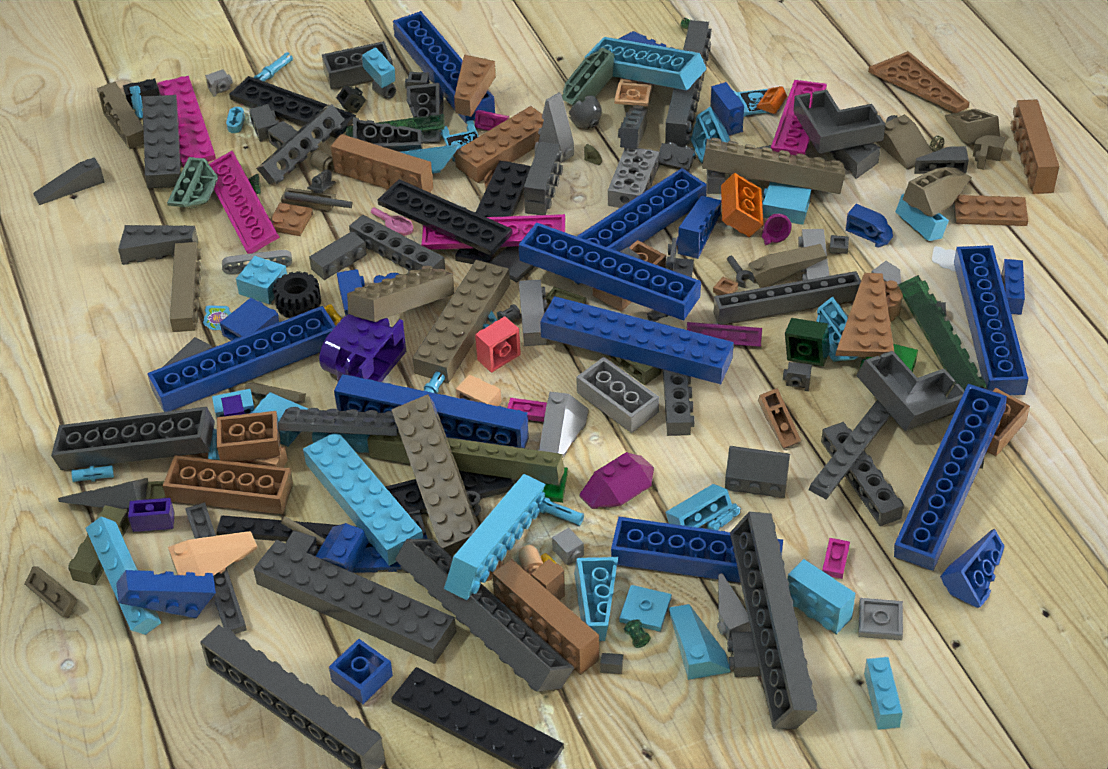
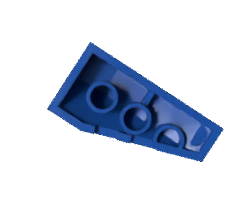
[940,529,1005,608]

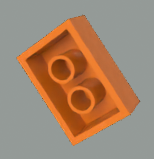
[721,173,763,237]

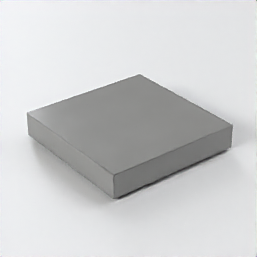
[859,598,903,640]

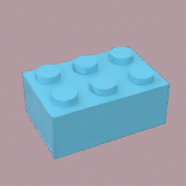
[788,559,856,634]

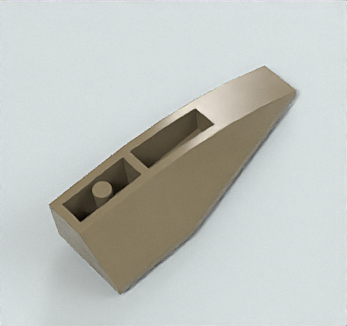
[902,167,972,217]

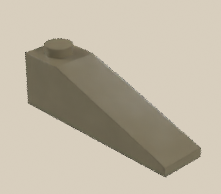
[749,244,827,288]

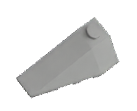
[535,92,574,163]
[539,392,588,457]

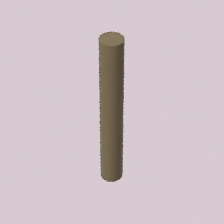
[281,516,325,546]

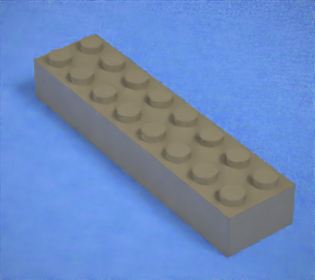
[702,138,845,194]
[413,260,510,383]
[391,394,479,555]

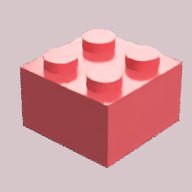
[475,317,521,373]

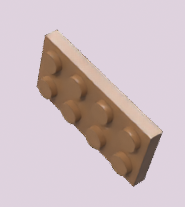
[953,195,1028,226]

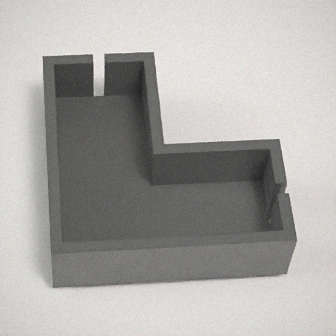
[793,89,886,153]
[857,351,964,431]

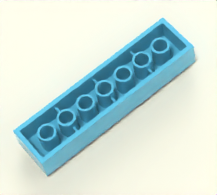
[584,37,706,90]
[303,433,423,566]
[444,474,545,600]

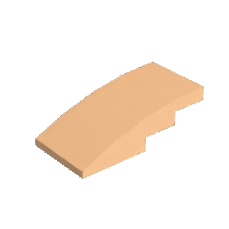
[614,78,655,106]

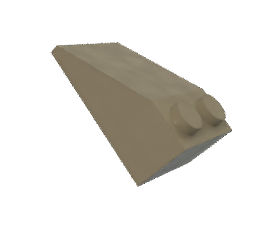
[945,108,1000,145]
[876,114,933,170]

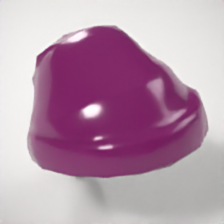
[761,213,792,245]

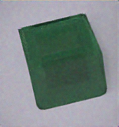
[248,173,261,194]

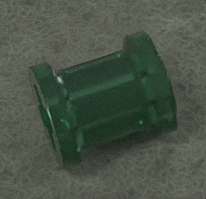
[624,619,651,648]

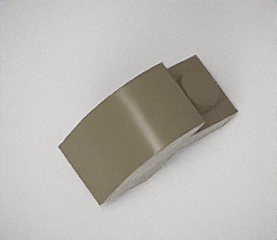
[973,135,1005,170]

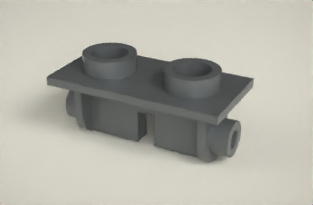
[307,169,336,193]

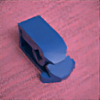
[845,204,893,248]

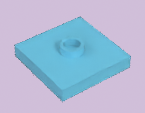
[619,585,672,632]

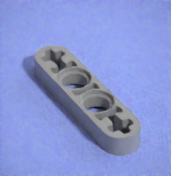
[222,250,292,274]

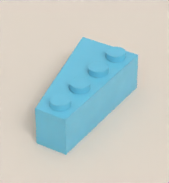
[574,557,618,641]

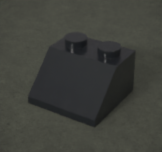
[123,78,160,110]

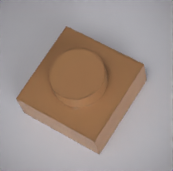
[713,277,739,295]

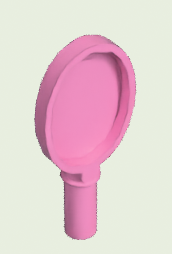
[371,207,413,236]

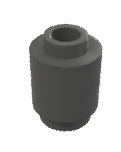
[372,80,396,98]

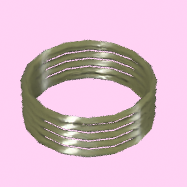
[930,135,945,152]

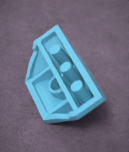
[691,107,731,163]
[401,144,459,174]
[816,297,858,362]

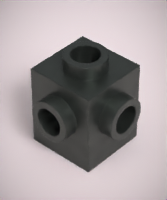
[336,85,366,113]

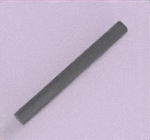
[284,192,353,208]

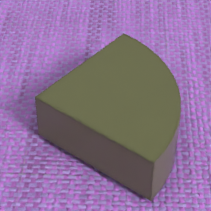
[584,144,602,165]

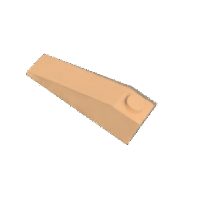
[168,531,257,576]

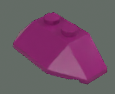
[579,452,654,509]

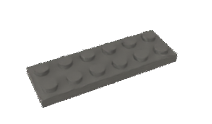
[278,407,399,436]

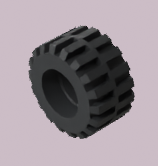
[273,271,321,318]

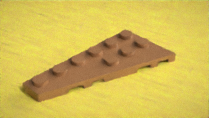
[868,51,970,113]
[835,273,894,357]

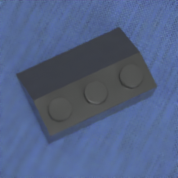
[725,446,790,498]

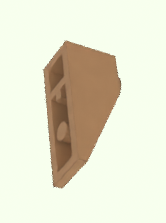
[758,388,801,449]

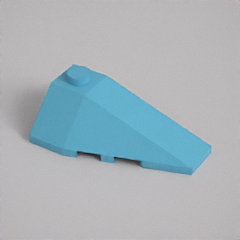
[669,604,731,680]

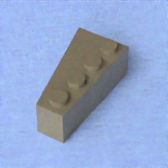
[97,82,144,150]

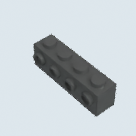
[618,105,648,149]

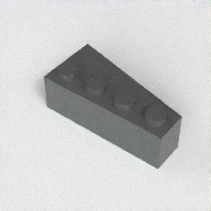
[829,143,880,179]

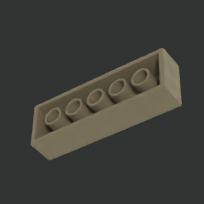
[347,266,454,322]

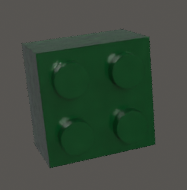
[785,318,830,366]

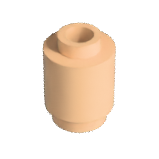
[518,545,543,575]

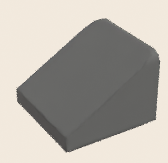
[600,653,624,674]

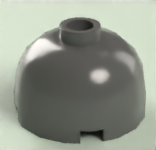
[569,95,602,129]

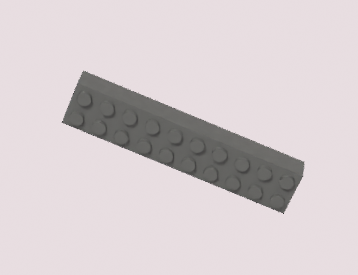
[665,20,712,147]
[730,512,817,729]
[395,539,574,692]
[253,540,457,664]
[200,625,385,769]

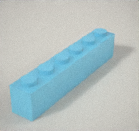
[85,516,161,635]

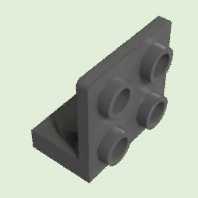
[666,238,694,278]

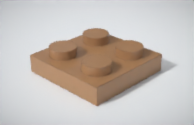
[270,203,313,236]

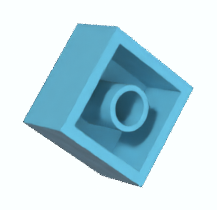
[236,256,287,305]

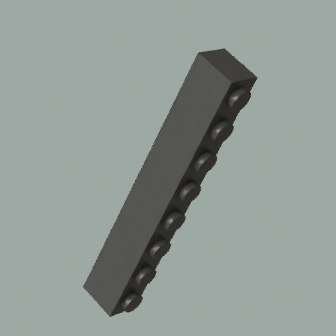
[713,271,861,325]

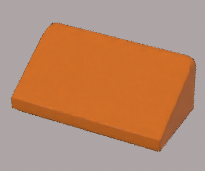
[757,86,787,114]

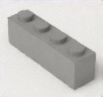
[798,229,829,281]
[519,279,547,346]

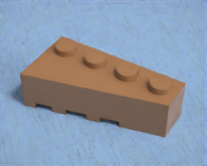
[454,54,496,117]

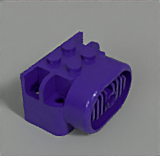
[319,314,407,382]

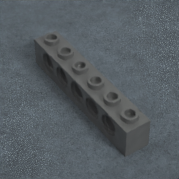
[256,104,344,184]
[349,215,445,271]
[663,369,694,436]
[821,422,904,526]

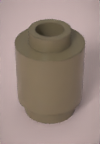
[310,150,334,172]

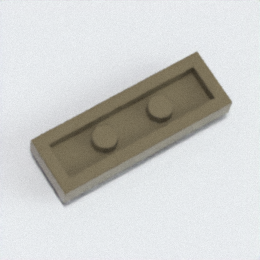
[281,188,336,211]
[245,382,306,404]
[24,566,78,618]

